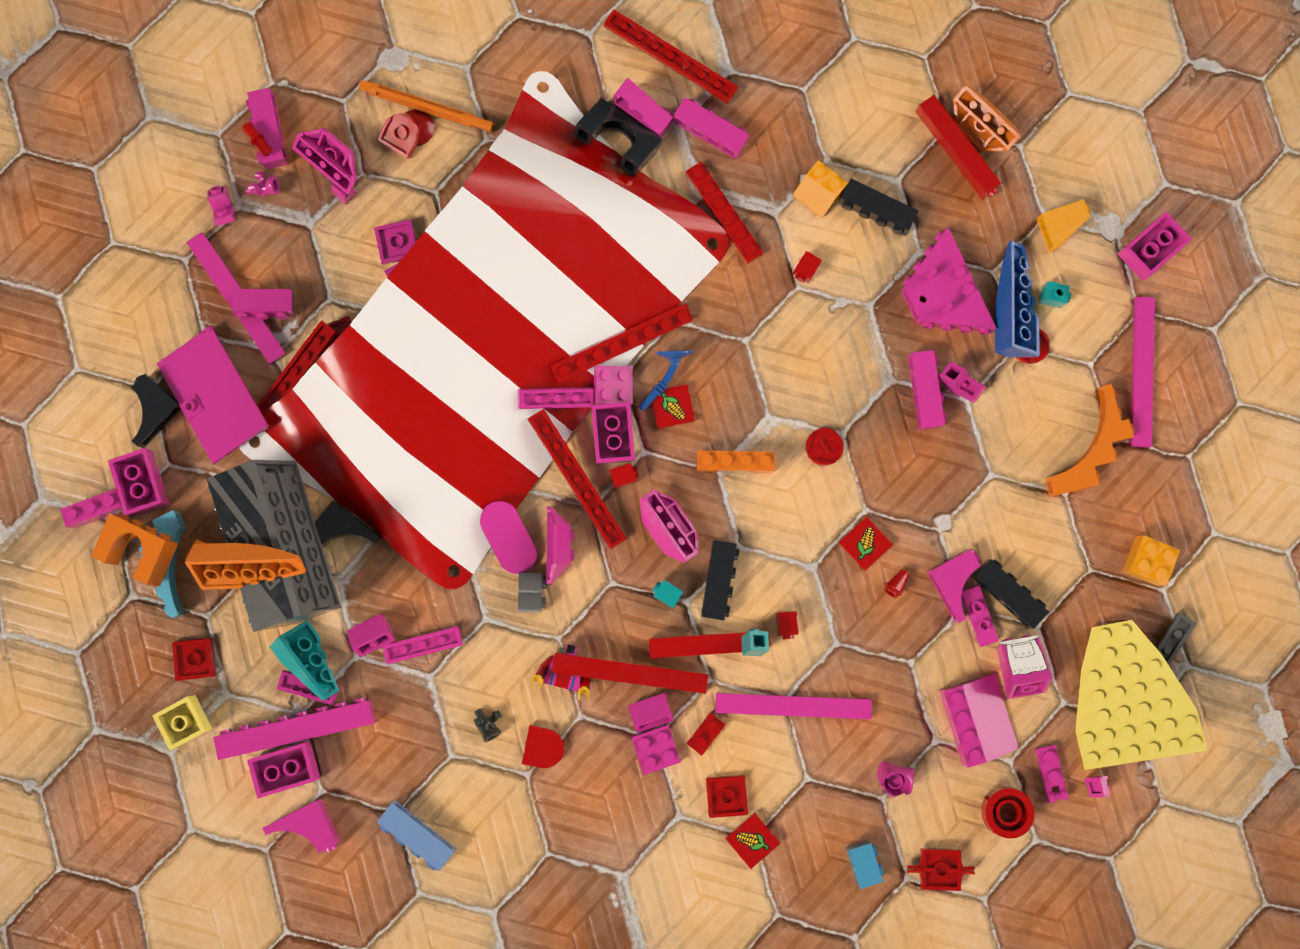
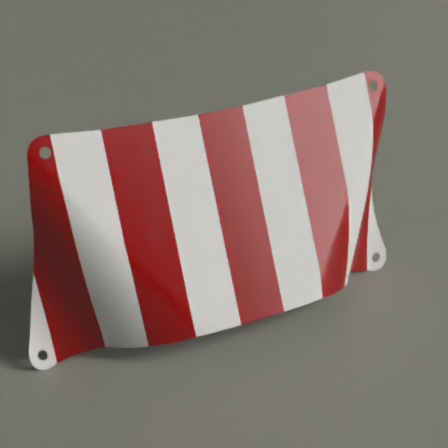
[239,71,730,589]

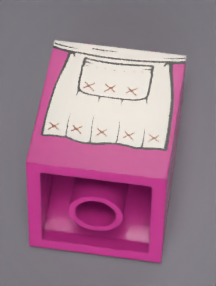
[997,635,1052,700]

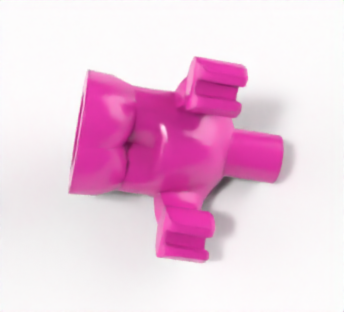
[246,171,280,196]

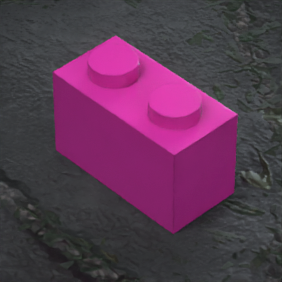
[347,613,395,658]

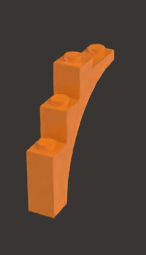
[1045,384,1134,497]

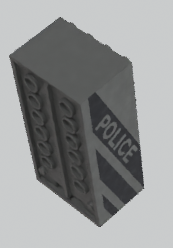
[207,460,342,632]

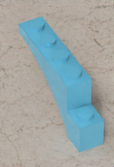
[139,510,187,618]

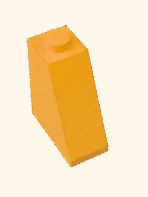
[1036,199,1091,253]

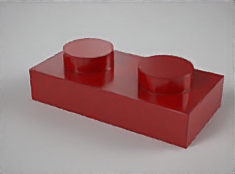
[686,712,726,756]

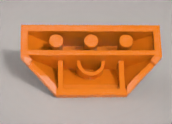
[953,85,1022,151]

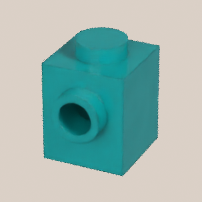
[1039,281,1071,308]
[652,580,683,608]
[742,629,769,657]

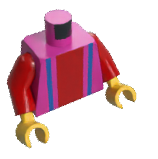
[530,644,591,700]

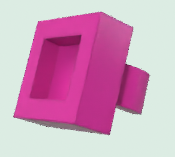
[1085,776,1111,798]

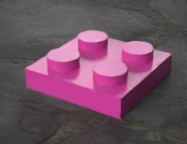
[374,220,416,265]
[594,365,633,405]
[631,725,681,775]

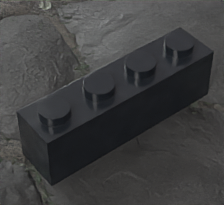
[838,178,919,236]
[700,540,739,621]
[971,559,1049,629]

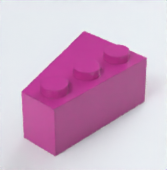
[614,77,673,138]

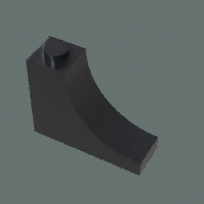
[131,373,181,448]
[315,500,381,548]

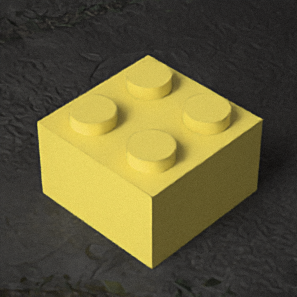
[152,695,213,751]

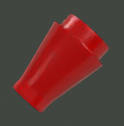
[884,569,910,599]

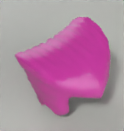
[878,761,915,798]

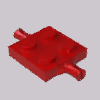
[907,848,975,891]

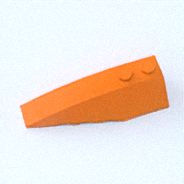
[185,543,306,589]

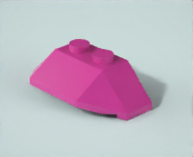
[292,128,356,195]
[640,489,699,563]
[546,506,575,585]

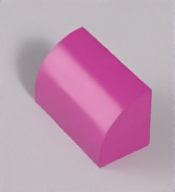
[628,693,674,733]

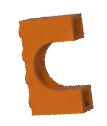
[91,512,178,587]

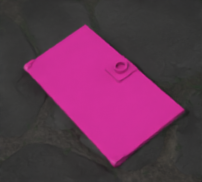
[156,326,269,464]

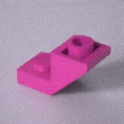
[207,185,235,227]

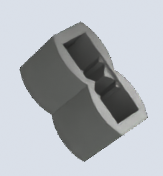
[518,573,546,612]

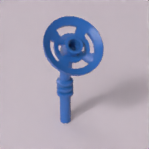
[638,350,694,411]

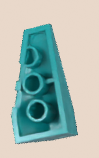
[270,620,339,701]

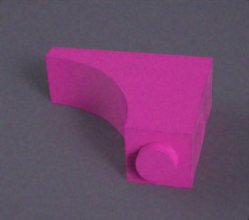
[927,549,981,623]
[262,798,341,853]

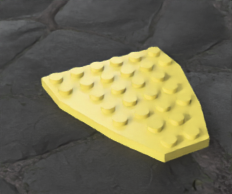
[1075,620,1207,770]

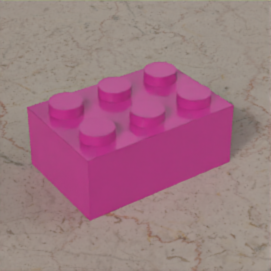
[1117,211,1192,281]
[591,402,635,465]
[108,448,170,517]
[247,741,321,799]

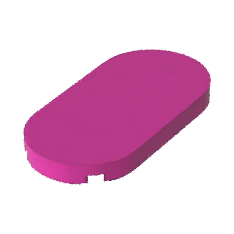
[480,501,537,574]

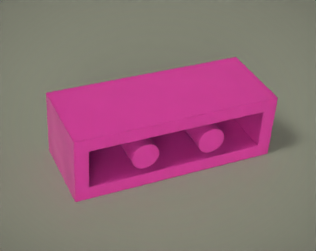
[232,289,293,320]
[60,489,123,529]

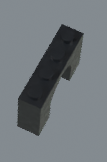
[573,98,663,177]

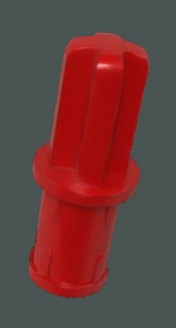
[242,122,273,156]

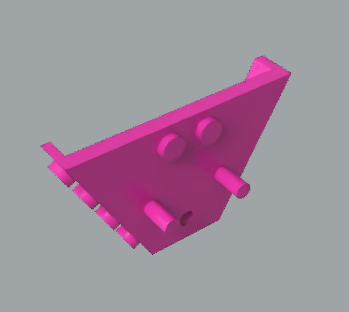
[901,227,997,335]

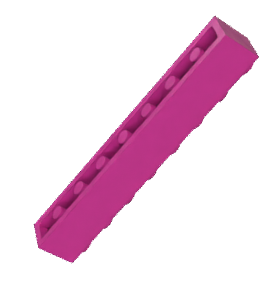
[213,697,376,760]

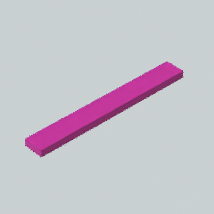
[186,232,287,365]
[1130,297,1155,448]
[715,693,872,719]

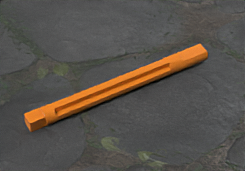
[358,80,495,133]

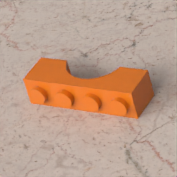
[696,450,775,473]

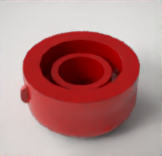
[981,786,1035,839]

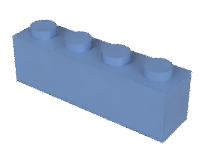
[377,801,456,871]

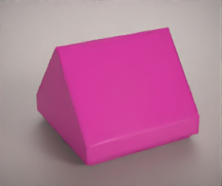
[331,184,357,205]

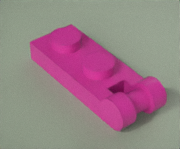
[1035,744,1069,803]

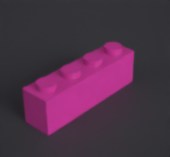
[246,88,288,170]
[673,97,749,160]
[908,350,947,430]

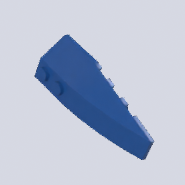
[995,241,1039,358]

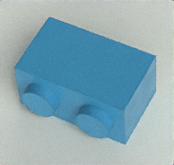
[846,840,885,889]

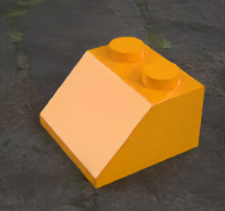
[793,160,848,218]

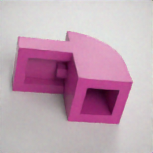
[940,361,985,403]

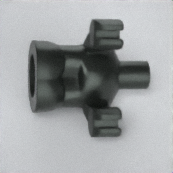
[474,708,502,743]

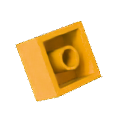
[1122,535,1180,587]

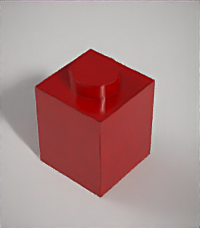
[793,251,822,284]
[609,463,639,489]
[776,611,799,640]

